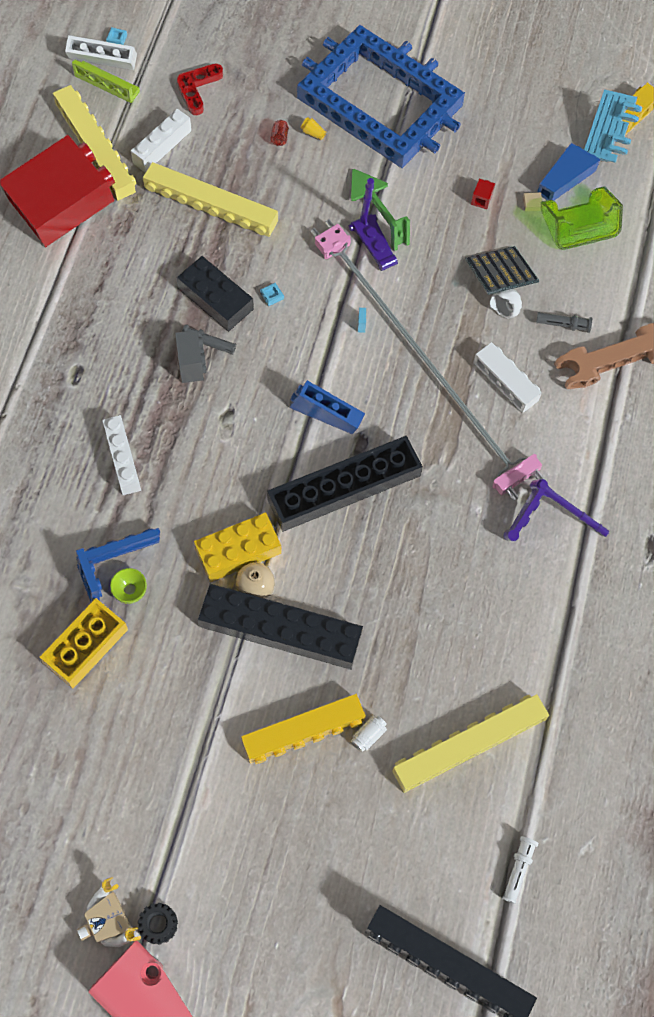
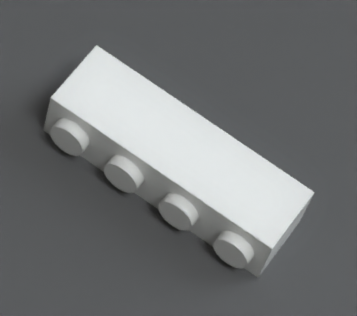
[65,35,137,70]
[131,109,191,173]
[473,342,542,413]
[102,415,141,495]

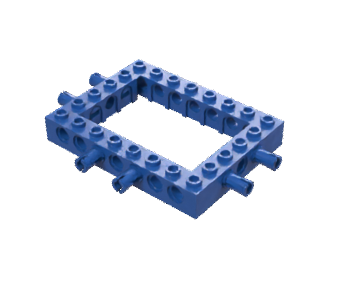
[297,25,465,168]

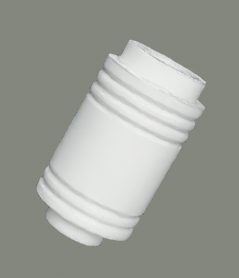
[351,716,387,752]

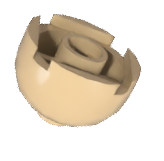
[236,562,275,599]

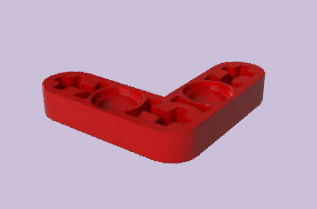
[177,63,223,116]

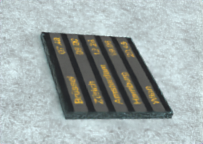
[466,246,539,295]

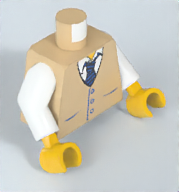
[77,877,141,947]

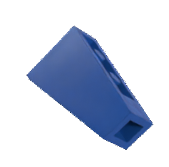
[537,143,600,202]
[289,380,365,434]

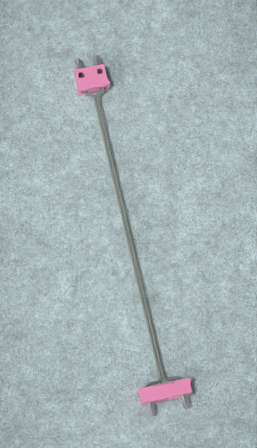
[310,219,545,501]

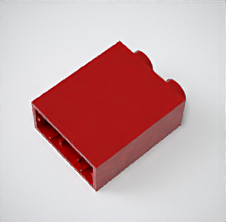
[0,135,115,248]

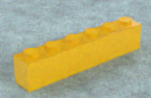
[241,693,366,764]

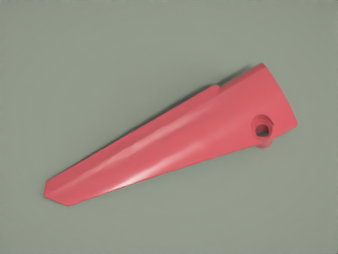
[88,941,193,1017]

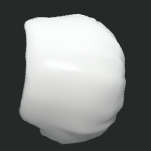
[490,289,522,319]

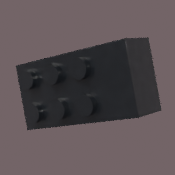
[176,256,254,332]

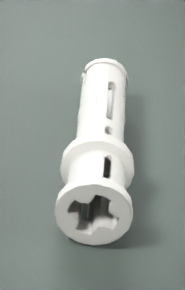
[502,836,539,904]

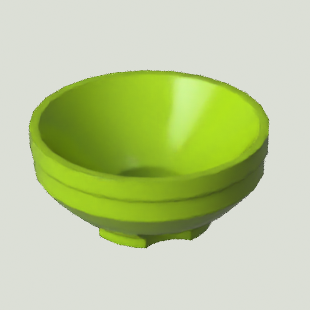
[110,568,147,604]

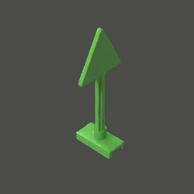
[351,169,410,251]

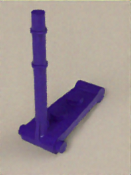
[348,178,398,271]
[503,479,609,541]

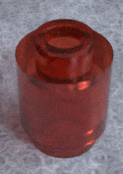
[270,120,289,146]

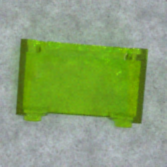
[541,186,623,250]

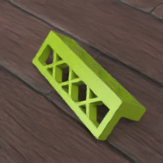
[72,59,140,103]

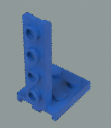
[76,528,160,602]

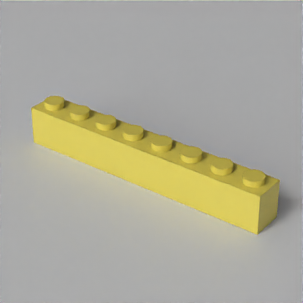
[53,85,136,201]
[143,162,278,237]
[392,694,549,793]

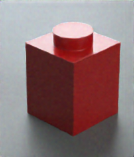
[471,178,496,210]

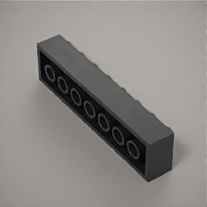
[267,435,423,532]
[198,583,363,670]
[365,905,537,1017]

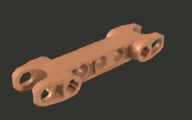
[554,323,654,389]

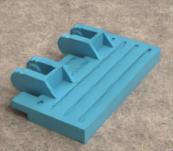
[584,89,642,163]

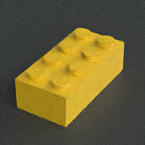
[194,512,282,583]
[39,598,128,689]

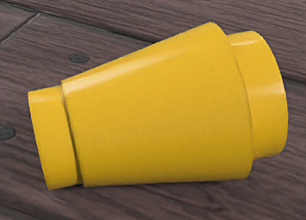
[301,117,327,140]

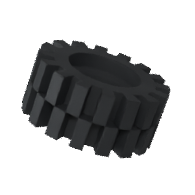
[138,903,178,945]

